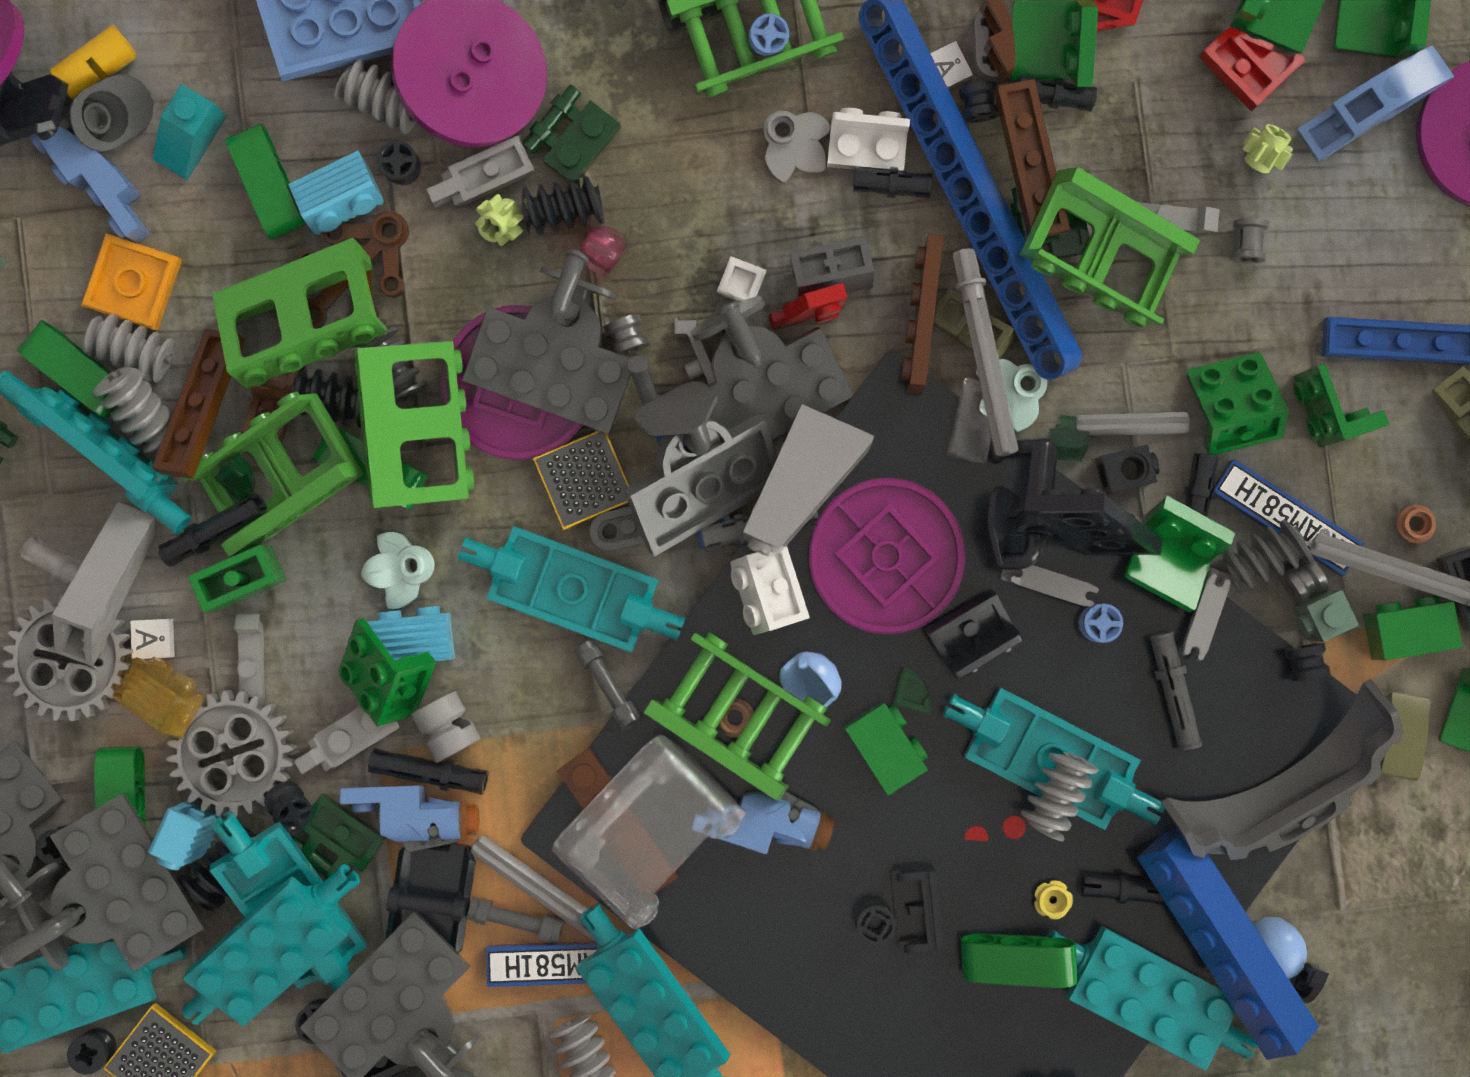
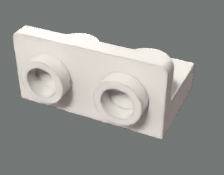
[827,108,910,171]
[730,546,810,635]

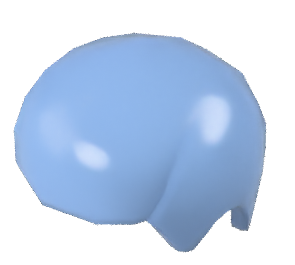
[779,651,842,707]
[1253,917,1307,979]

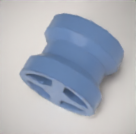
[748,13,789,57]
[1078,603,1123,643]

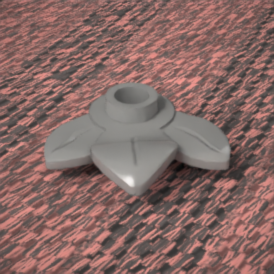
[763,111,831,183]

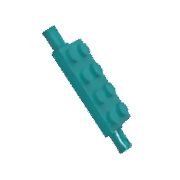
[0,371,192,534]
[458,526,686,653]
[942,687,1165,830]
[210,811,367,992]
[182,864,360,1027]
[576,903,731,1077]
[1047,925,1257,1070]
[0,938,188,1054]

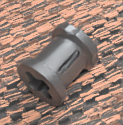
[1231,218,1269,263]

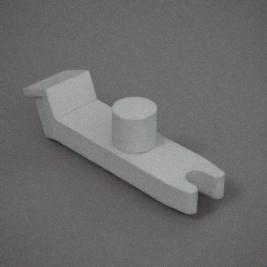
[1137,202,1220,233]
[675,318,715,384]
[1000,565,1099,607]
[1181,567,1231,661]
[234,614,265,707]

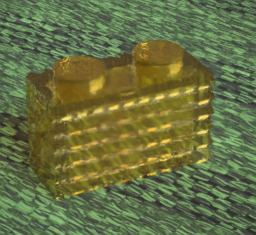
[113,656,206,739]

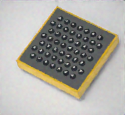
[533,431,629,530]
[103,1003,217,1077]

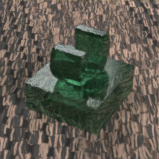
[1047,415,1089,462]

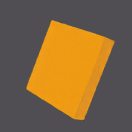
[81,233,182,332]

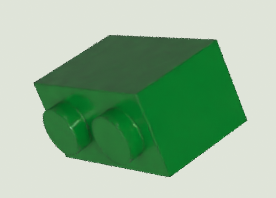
[187,545,287,612]
[1363,595,1463,661]
[843,701,928,796]

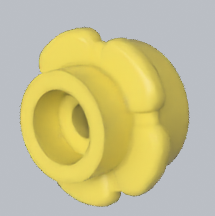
[1034,880,1073,920]

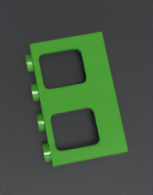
[1020,167,1200,328]
[212,238,388,389]
[353,341,474,508]
[182,392,364,557]

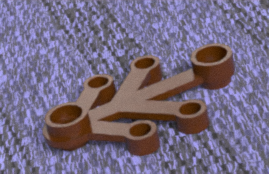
[297,211,409,329]

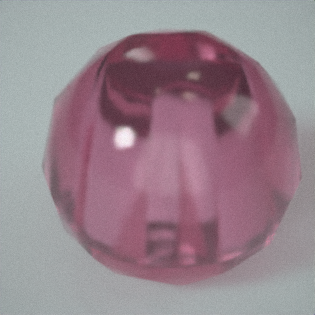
[579,226,628,274]

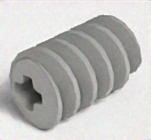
[334,59,416,134]
[82,313,175,383]
[92,366,171,453]
[1020,751,1099,842]
[548,1014,616,1077]

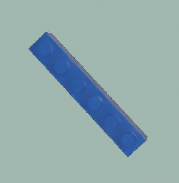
[1137,829,1319,1060]

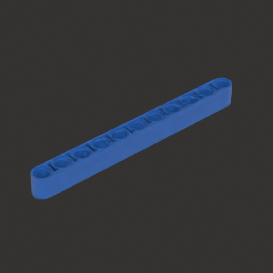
[859,0,1082,380]

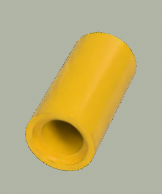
[50,24,138,100]

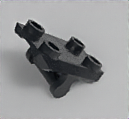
[0,71,69,146]
[385,843,476,953]

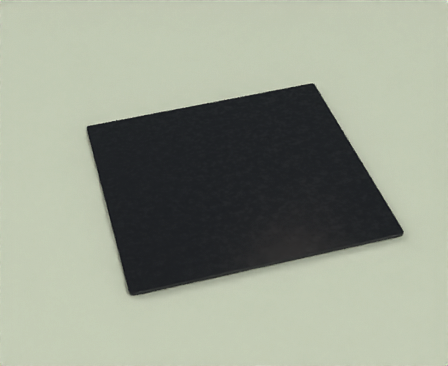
[521,349,1357,1077]

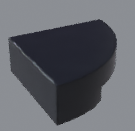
[1294,962,1329,1003]

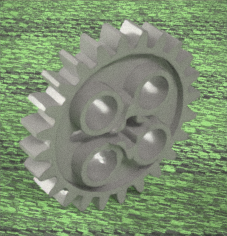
[3,595,135,721]
[166,690,297,817]

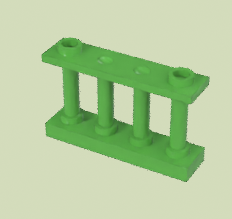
[666,0,844,98]
[644,632,831,800]

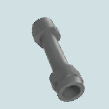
[574,640,642,731]
[467,897,564,943]

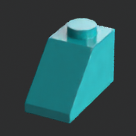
[153,84,227,180]

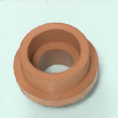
[1395,505,1436,543]
[718,698,754,738]

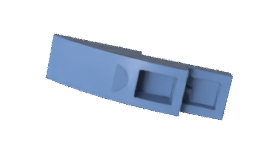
[1297,45,1454,163]
[29,126,150,243]

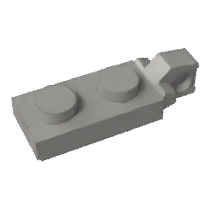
[426,136,535,208]
[294,707,403,774]

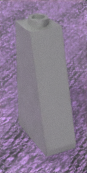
[743,404,874,556]
[52,502,155,666]

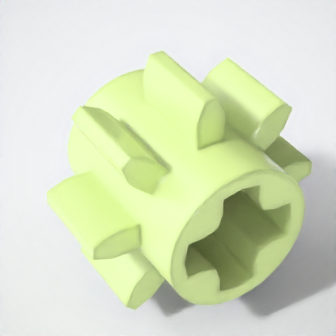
[1242,124,1293,173]
[475,194,524,246]

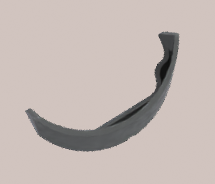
[1161,679,1403,860]

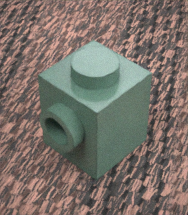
[1293,590,1359,642]

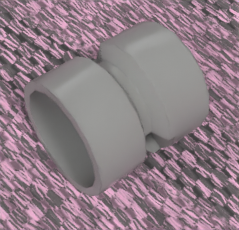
[411,691,481,763]

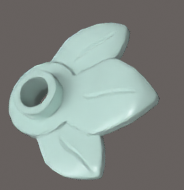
[976,359,1047,432]
[361,532,435,609]

